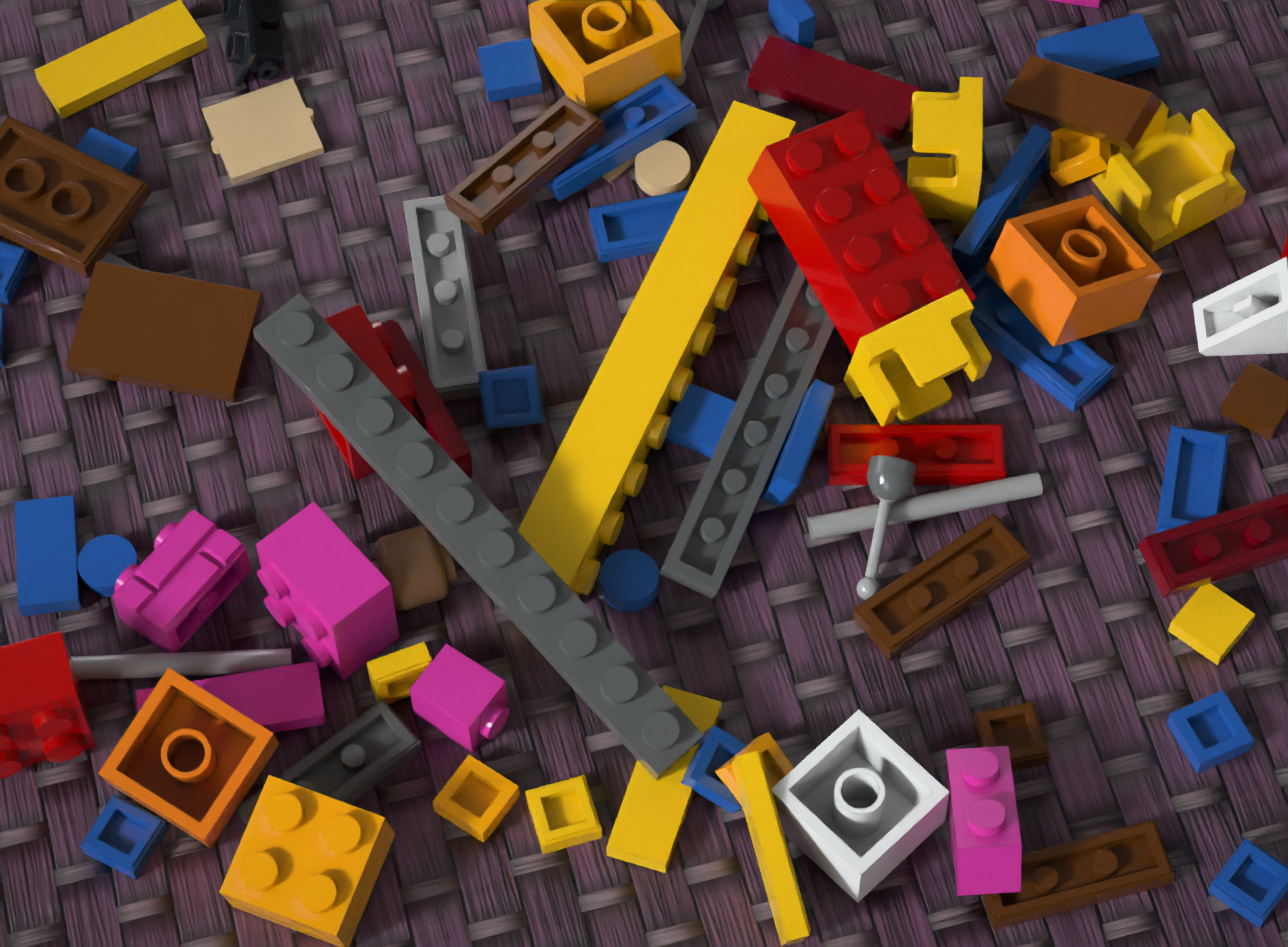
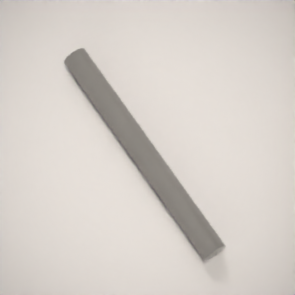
[807,472,1043,541]
[71,648,293,680]

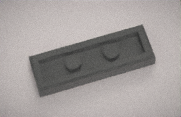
[236,699,422,826]

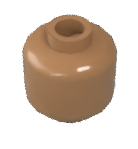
[371,526,457,612]

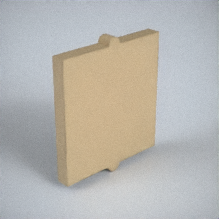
[202,78,324,185]

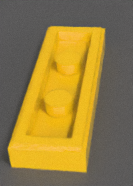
[34,0,208,119]
[606,685,722,873]
[731,750,811,947]

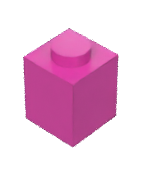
[410,643,510,753]

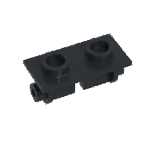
[221,0,285,87]

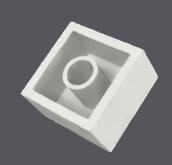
[771,710,950,903]

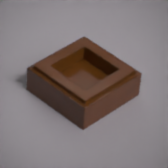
[1219,361,1288,441]
[972,701,1050,772]

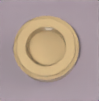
[635,140,691,196]

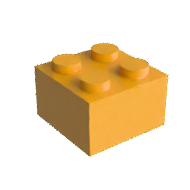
[528,0,682,115]
[219,775,395,947]

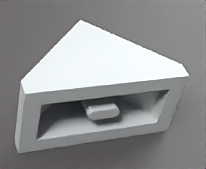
[1192,257,1288,356]

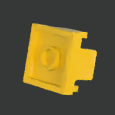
[907,77,983,235]
[1089,100,1246,253]
[844,288,992,427]

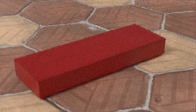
[827,424,1006,485]

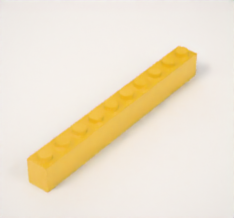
[518,100,796,597]

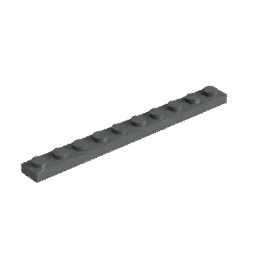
[253,292,704,780]

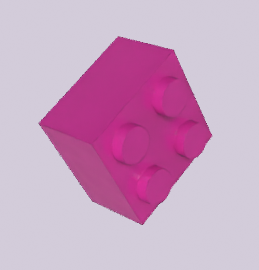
[256,501,400,680]

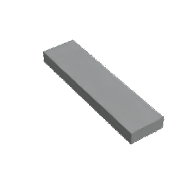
[403,195,487,402]

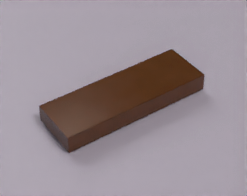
[1002,54,1162,150]
[444,95,606,236]
[853,514,1032,661]
[981,820,1175,931]

